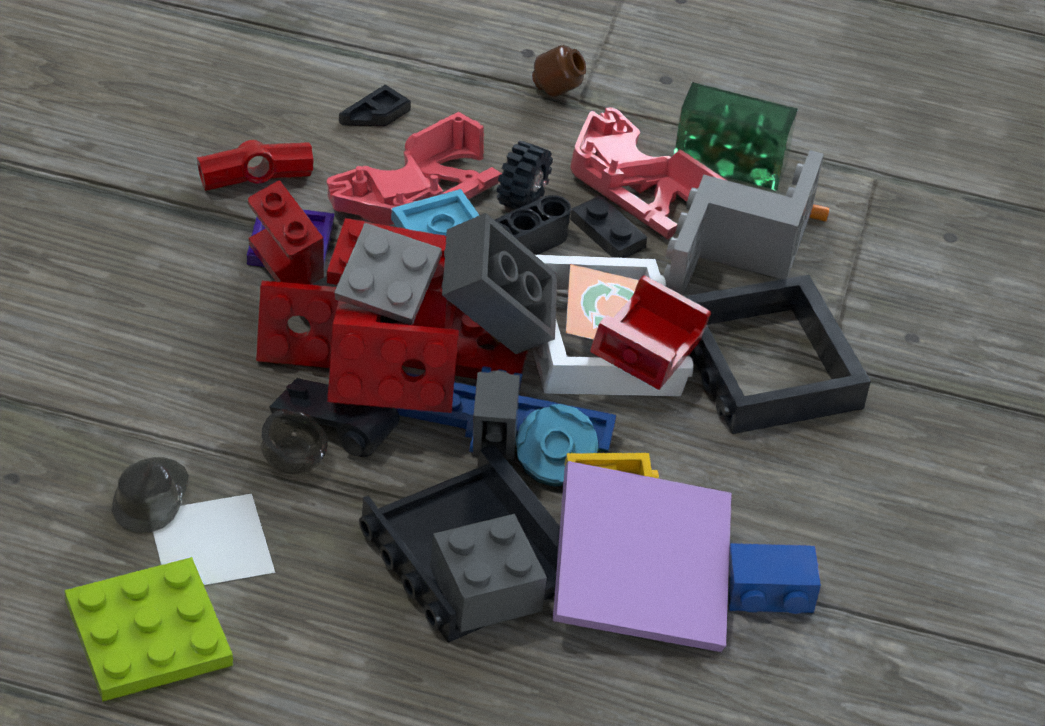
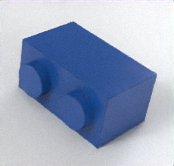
[728,543,821,614]

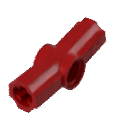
[197,140,314,191]

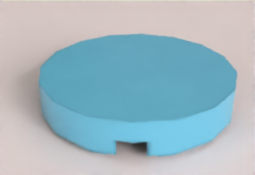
[516,404,598,487]

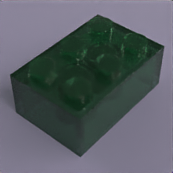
[674,82,798,190]

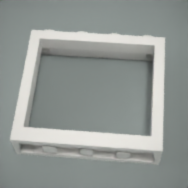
[532,255,693,396]

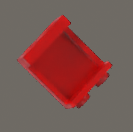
[248,180,324,285]
[590,275,711,390]

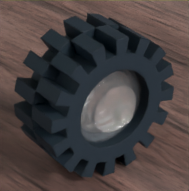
[496,141,553,209]

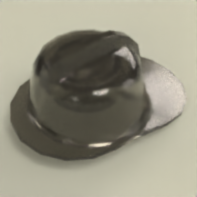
[112,457,189,533]

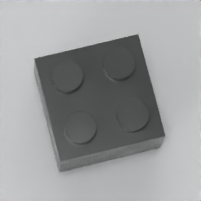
[430,514,547,632]

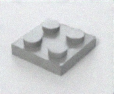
[334,223,442,325]

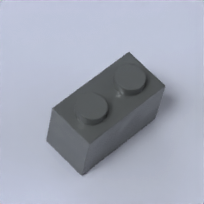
[473,371,520,459]

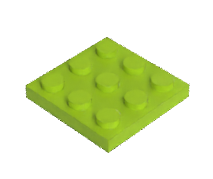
[64,557,233,702]

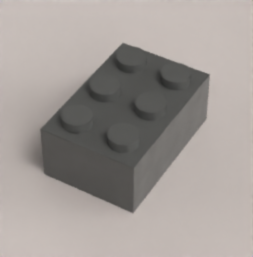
[442,213,557,354]

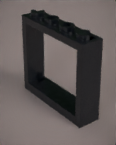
[684,275,871,434]

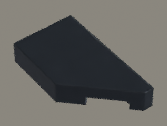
[339,84,411,126]

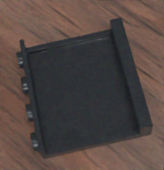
[359,444,560,643]

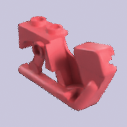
[570,107,728,239]
[327,112,502,226]

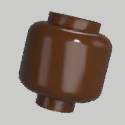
[532,45,586,97]

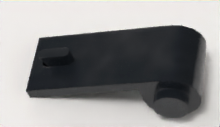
[269,378,400,457]

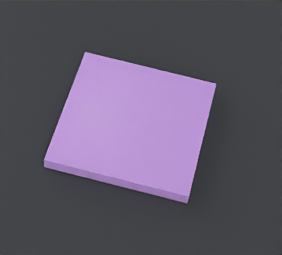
[553,461,731,652]

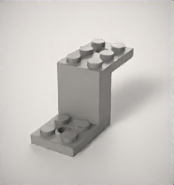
[663,150,824,296]

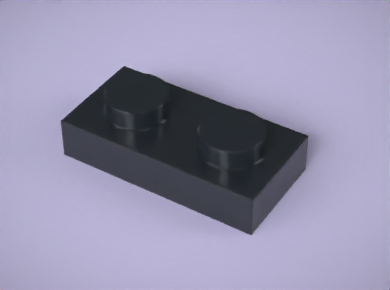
[570,195,647,258]

